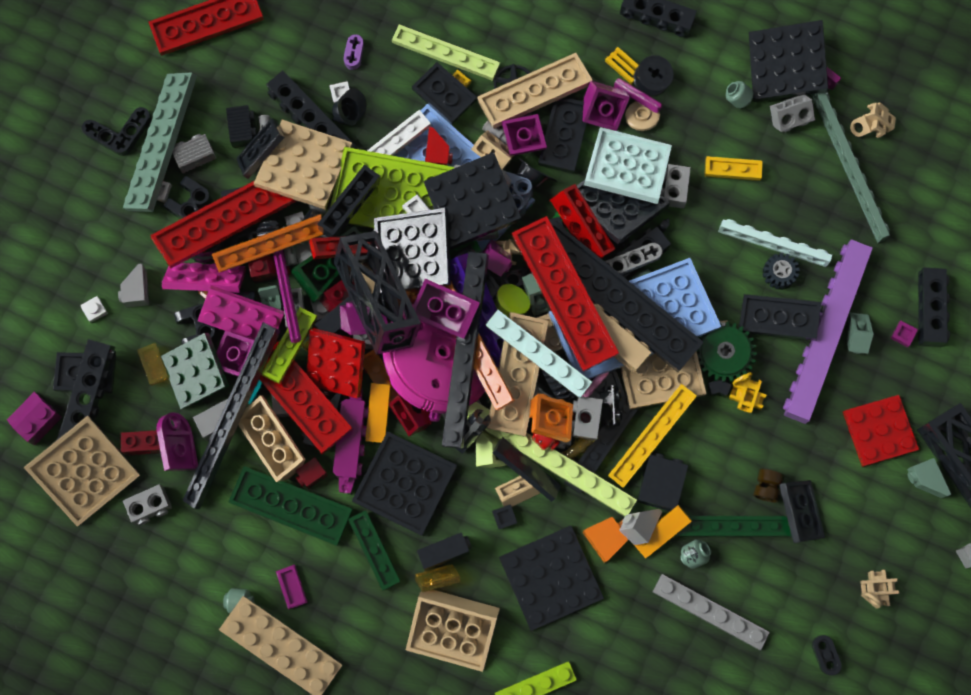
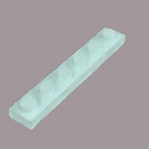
[718,219,832,267]
[486,310,592,398]

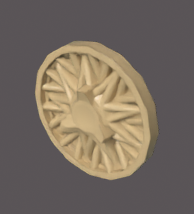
[625,101,660,131]

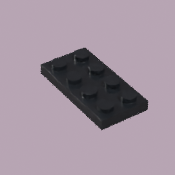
[538,97,586,173]
[739,294,822,341]

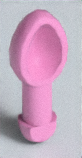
[582,372,609,397]

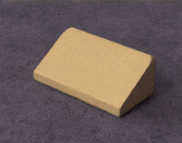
[495,476,540,507]

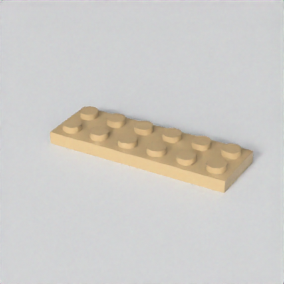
[477,53,593,129]
[487,312,549,436]
[219,596,342,695]

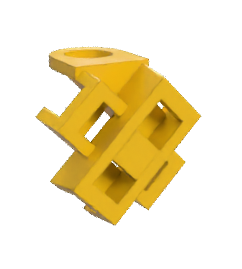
[729,372,767,413]

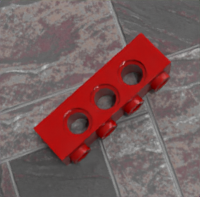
[550,184,615,258]

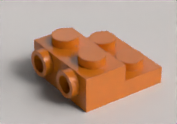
[529,394,573,442]

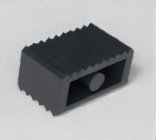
[226,105,257,148]

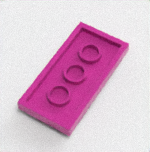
[162,263,246,293]
[198,285,284,340]

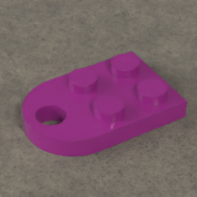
[157,412,198,471]

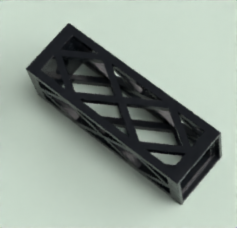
[334,231,421,355]
[917,403,971,508]

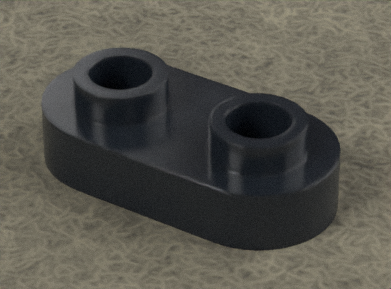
[812,635,841,675]

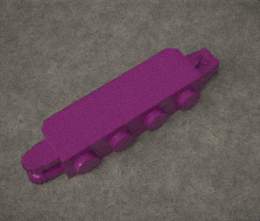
[333,389,369,494]

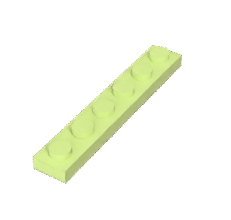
[392,25,500,81]

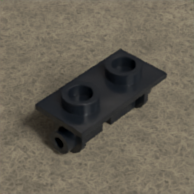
[601,385,622,426]

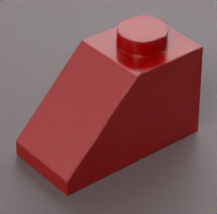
[425,127,453,166]

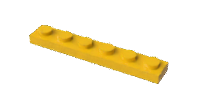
[608,384,697,488]

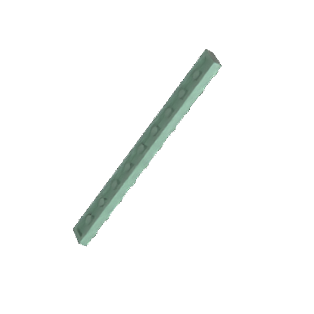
[811,92,890,243]

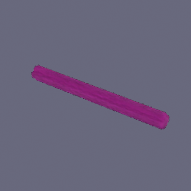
[273,250,302,343]

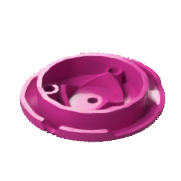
[383,304,486,414]

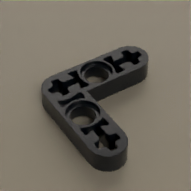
[82,107,151,156]

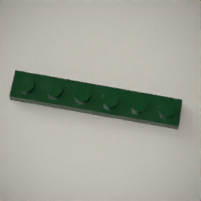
[675,516,792,537]

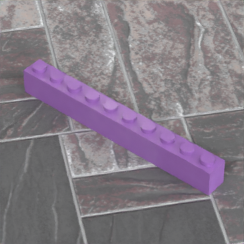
[783,240,872,424]

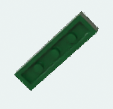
[348,510,400,591]

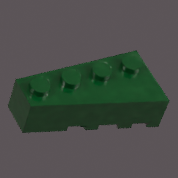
[291,226,361,303]

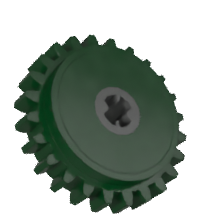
[696,322,757,383]

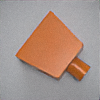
[583,517,628,563]

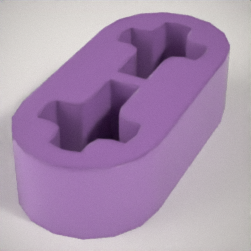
[344,35,364,70]

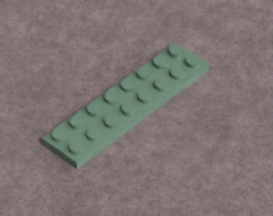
[123,72,197,212]

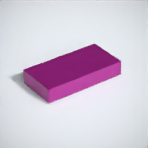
[276,565,308,609]

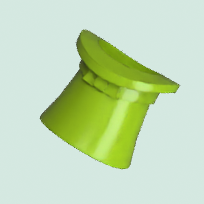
[493,284,530,318]

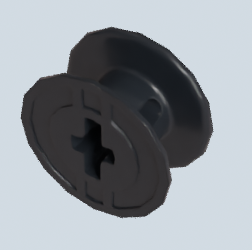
[634,55,673,96]

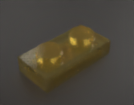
[137,343,169,386]
[415,564,460,592]

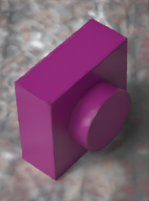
[827,67,841,90]
[891,321,918,348]

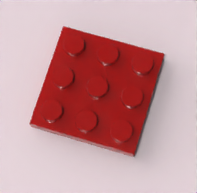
[307,328,365,398]
[843,395,919,467]

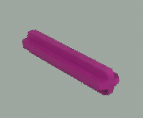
[614,78,662,113]

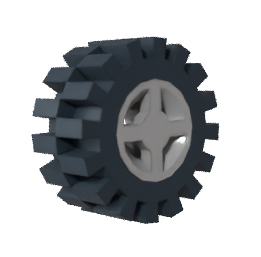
[762,253,800,289]

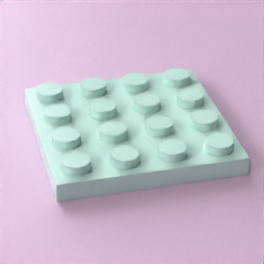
[584,127,672,204]

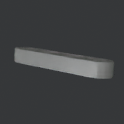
[604,243,662,275]

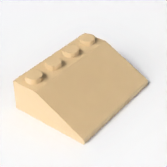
[406,587,500,672]

